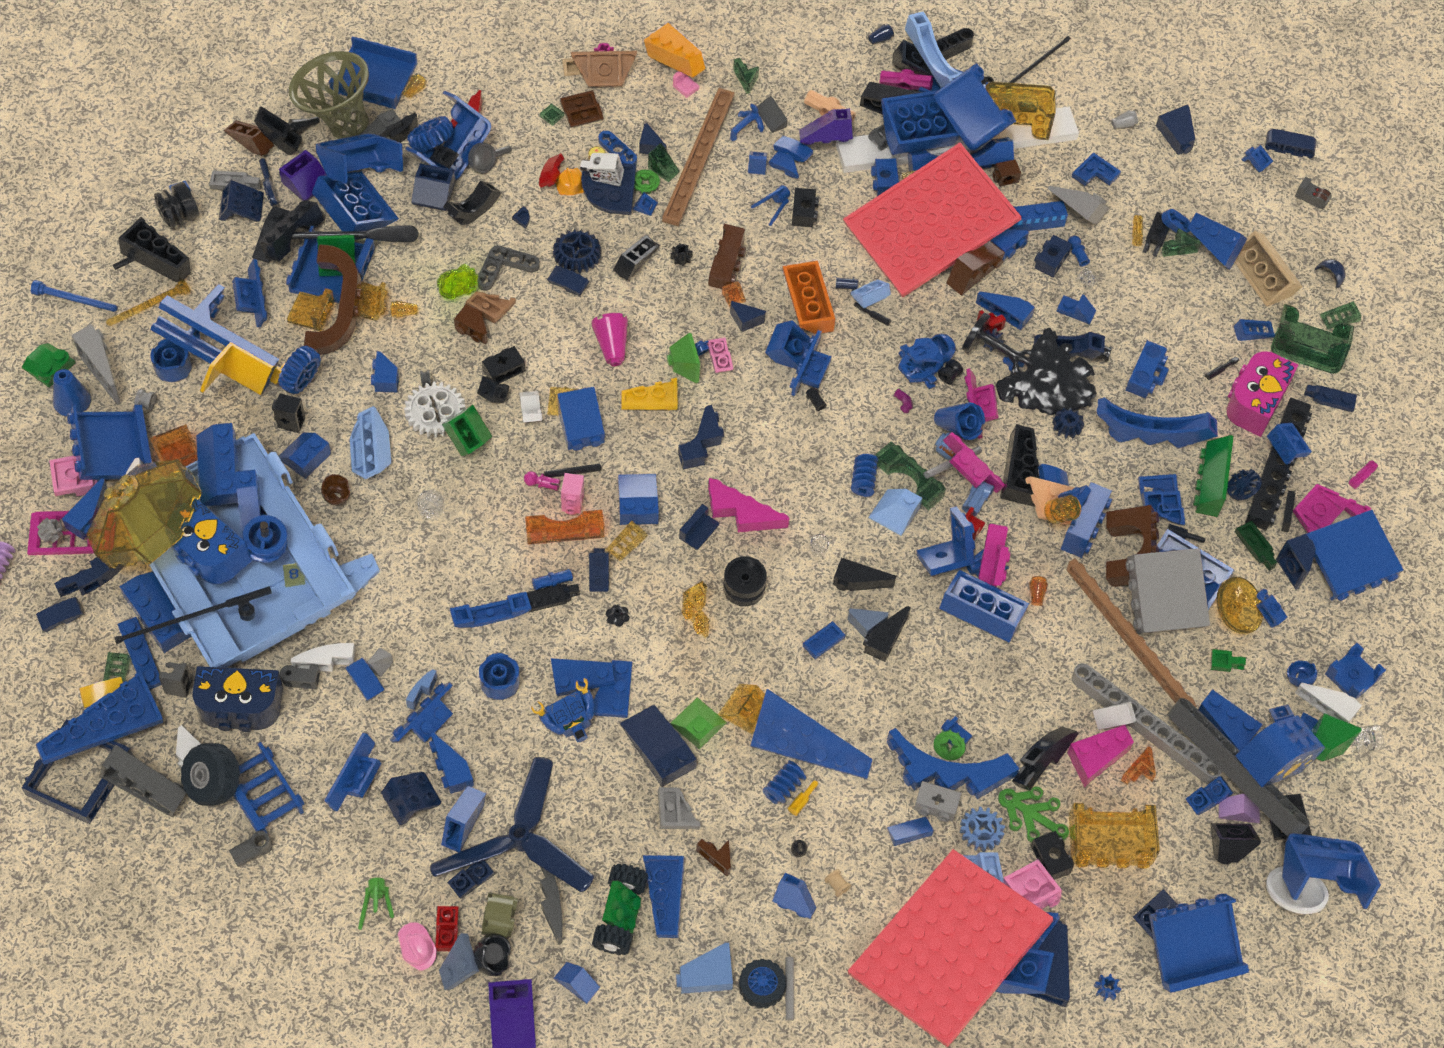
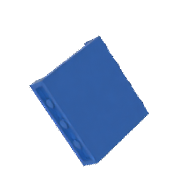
[329,36,418,109]
[286,226,375,303]
[67,405,153,480]
[1307,510,1404,601]
[1149,894,1250,993]

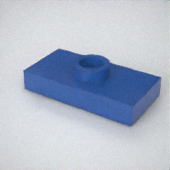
[802,621,845,659]

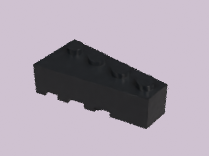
[118,217,191,284]

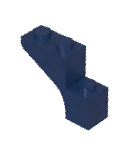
[1034,331,1105,360]
[678,405,724,470]

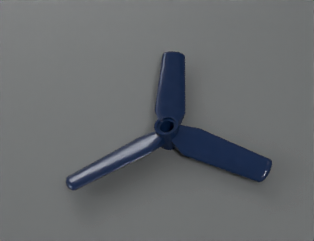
[430,757,594,892]

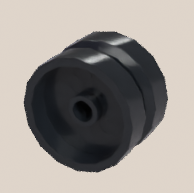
[723,556,767,607]

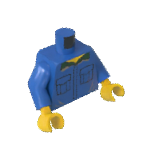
[531,678,595,742]

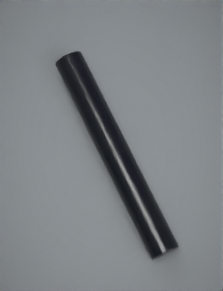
[544,463,601,478]

